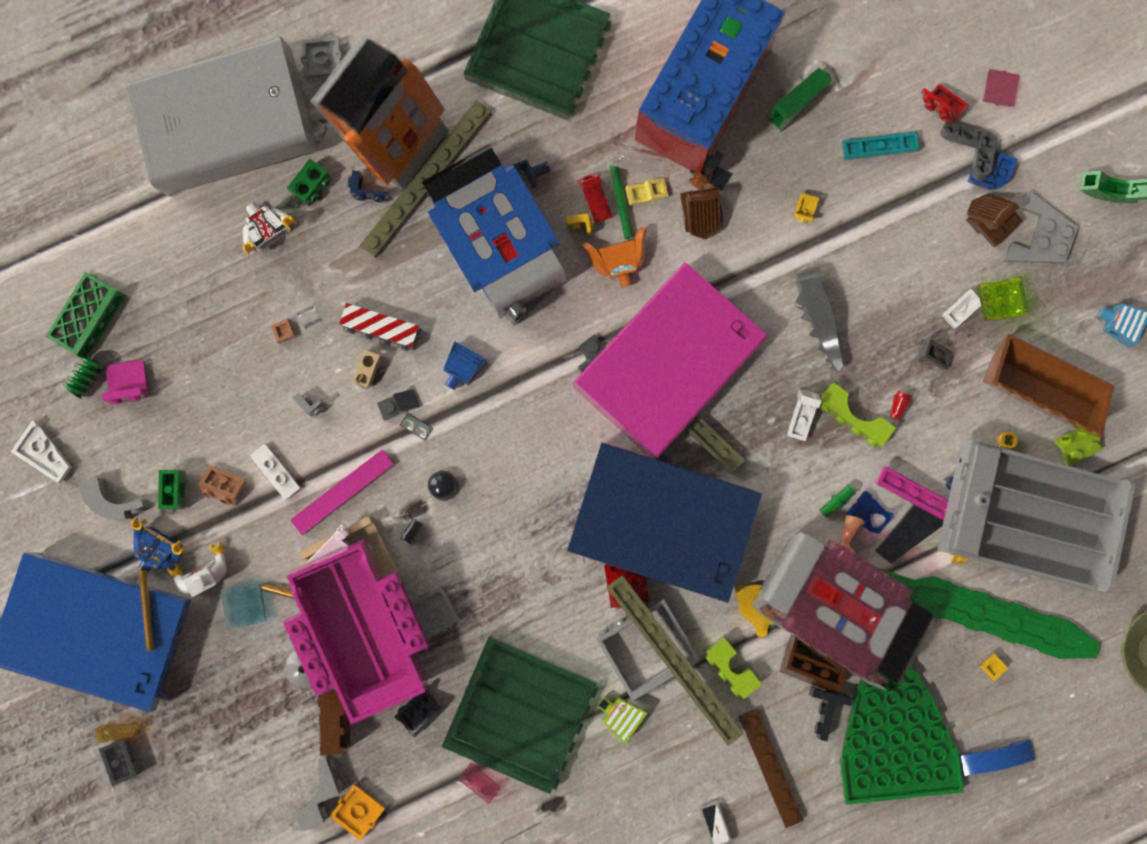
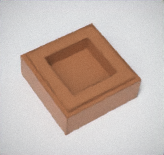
[271,318,296,344]

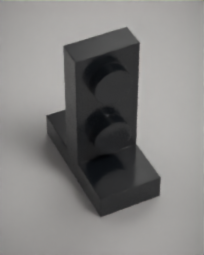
[690,151,731,191]
[809,687,853,742]

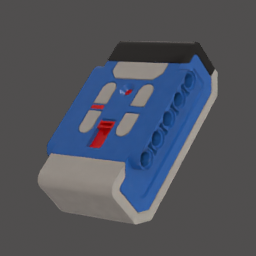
[422,144,566,319]

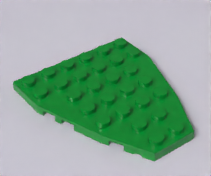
[840,656,964,805]

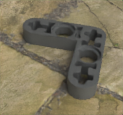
[941,121,997,181]
[506,288,554,326]

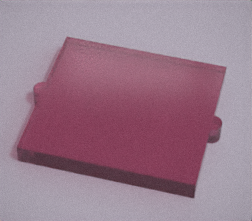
[982,69,1020,107]

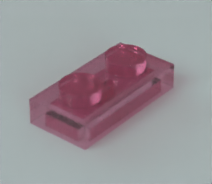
[458,762,501,804]

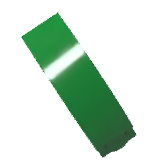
[1080,171,1147,203]

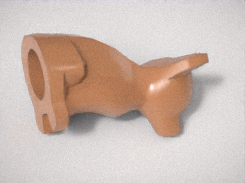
[830,516,865,559]

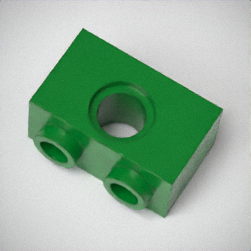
[158,470,186,510]

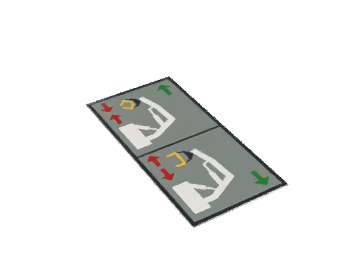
[400,413,433,440]

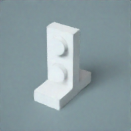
[787,388,821,441]

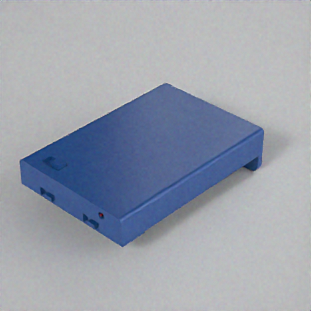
[0,552,192,712]

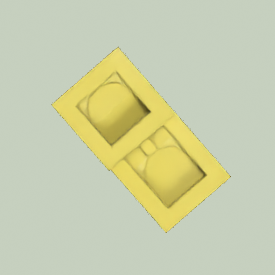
[625,178,669,206]

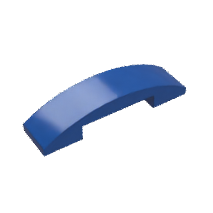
[959,739,1035,776]

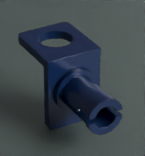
[513,159,550,189]

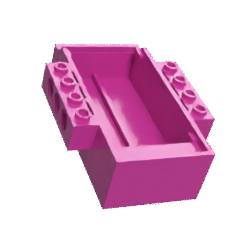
[283,539,429,724]

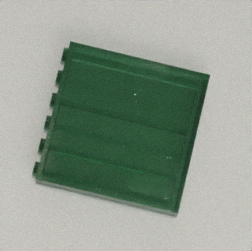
[464,0,612,121]
[441,635,599,794]

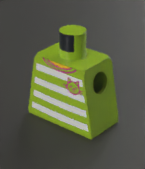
[597,697,647,744]

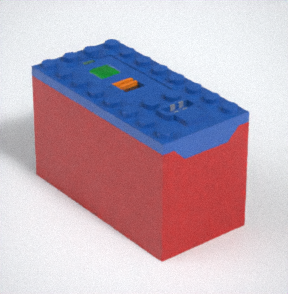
[635,0,786,174]

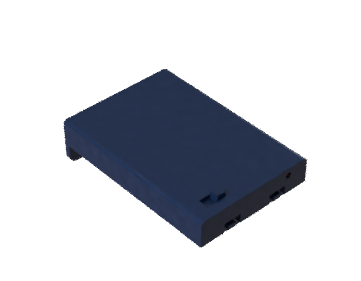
[567,442,762,603]

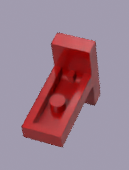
[577,173,613,224]

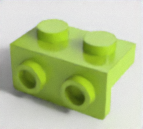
[1054,429,1103,466]

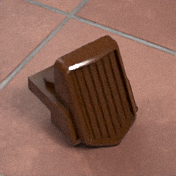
[680,188,723,240]
[966,194,1023,247]

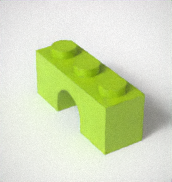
[705,636,762,699]

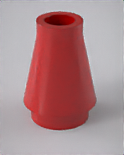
[890,391,912,420]

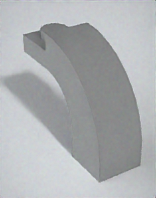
[78,478,149,520]

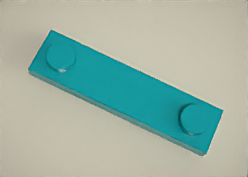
[841,132,920,161]

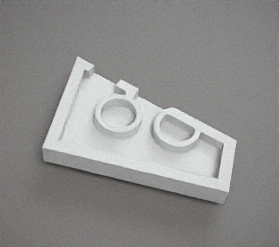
[11,420,72,483]

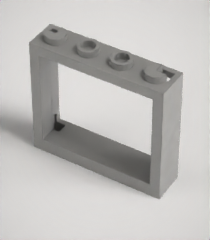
[596,597,700,701]

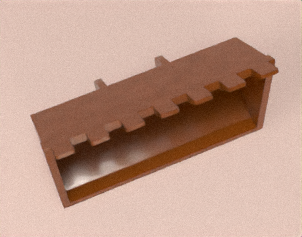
[983,333,1114,438]

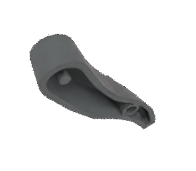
[795,268,844,371]

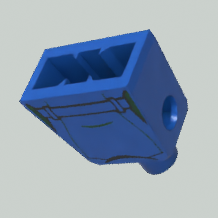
[443,341,487,390]

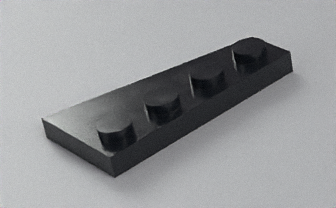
[875,505,944,563]

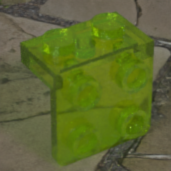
[977,276,1029,321]

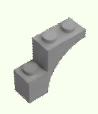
[294,755,343,832]

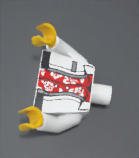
[243,203,297,256]
[167,541,227,597]

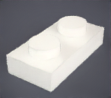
[941,289,984,329]

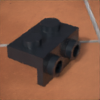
[394,691,443,737]

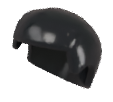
[427,470,458,501]

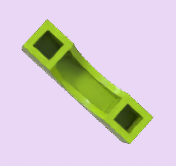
[819,382,896,448]

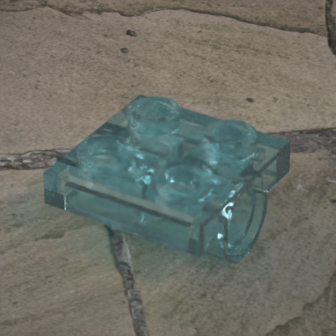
[221,583,267,629]

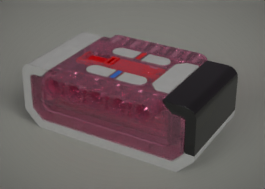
[751,532,934,690]

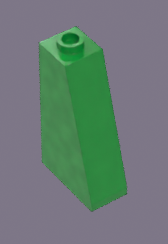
[768,67,832,132]

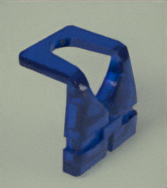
[846,491,894,534]

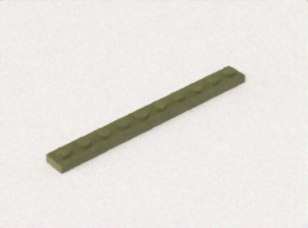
[360,100,491,258]
[607,576,743,746]

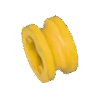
[998,431,1018,449]

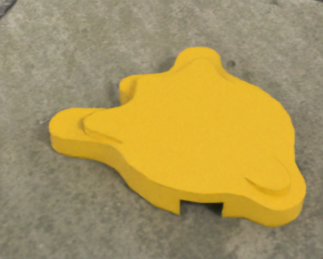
[735,584,774,638]

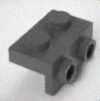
[98,739,139,786]

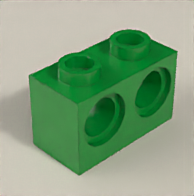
[287,158,331,206]

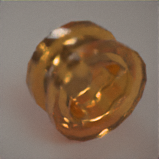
[689,172,708,190]

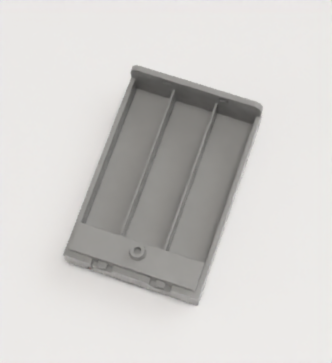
[938,440,1135,593]

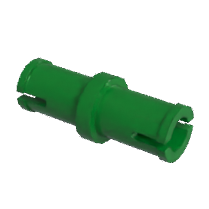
[819,484,856,518]

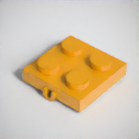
[329,783,386,841]

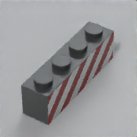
[339,303,421,352]

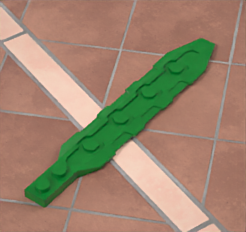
[871,568,1101,659]

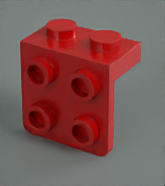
[921,84,969,125]
[604,564,649,608]

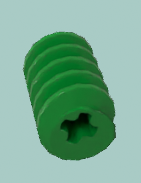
[62,357,105,399]

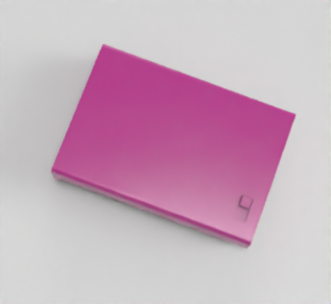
[573,262,768,459]

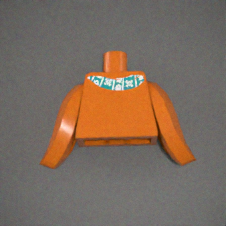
[579,227,647,288]

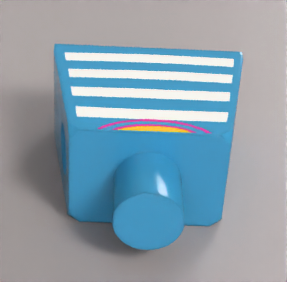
[1098,304,1147,348]

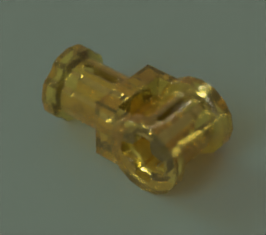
[94,721,139,743]

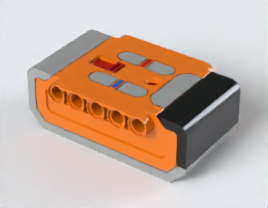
[310,36,448,190]

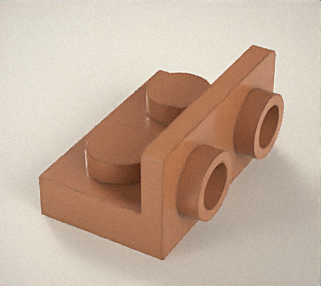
[199,465,246,506]

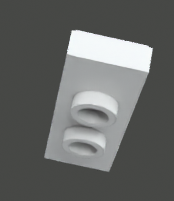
[250,444,301,500]

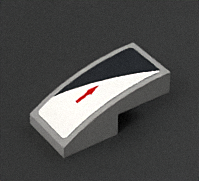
[699,801,732,844]

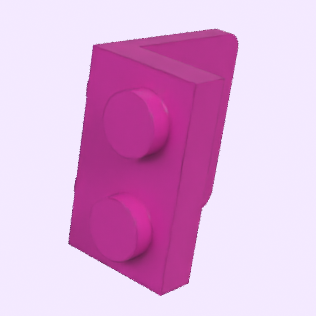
[102,360,149,405]

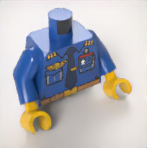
[131,516,188,574]

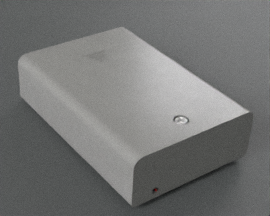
[126,36,318,195]

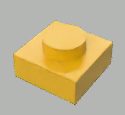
[979,653,1008,681]

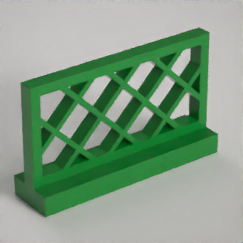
[45,272,126,359]

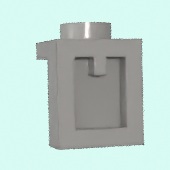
[293,393,325,417]

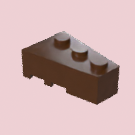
[779,635,847,693]
[317,689,351,756]

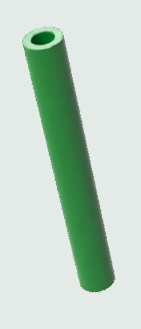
[609,164,633,239]

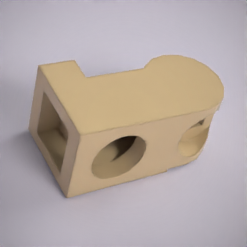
[354,350,383,388]

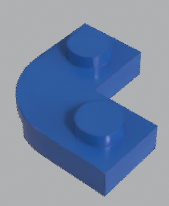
[967,152,1018,190]

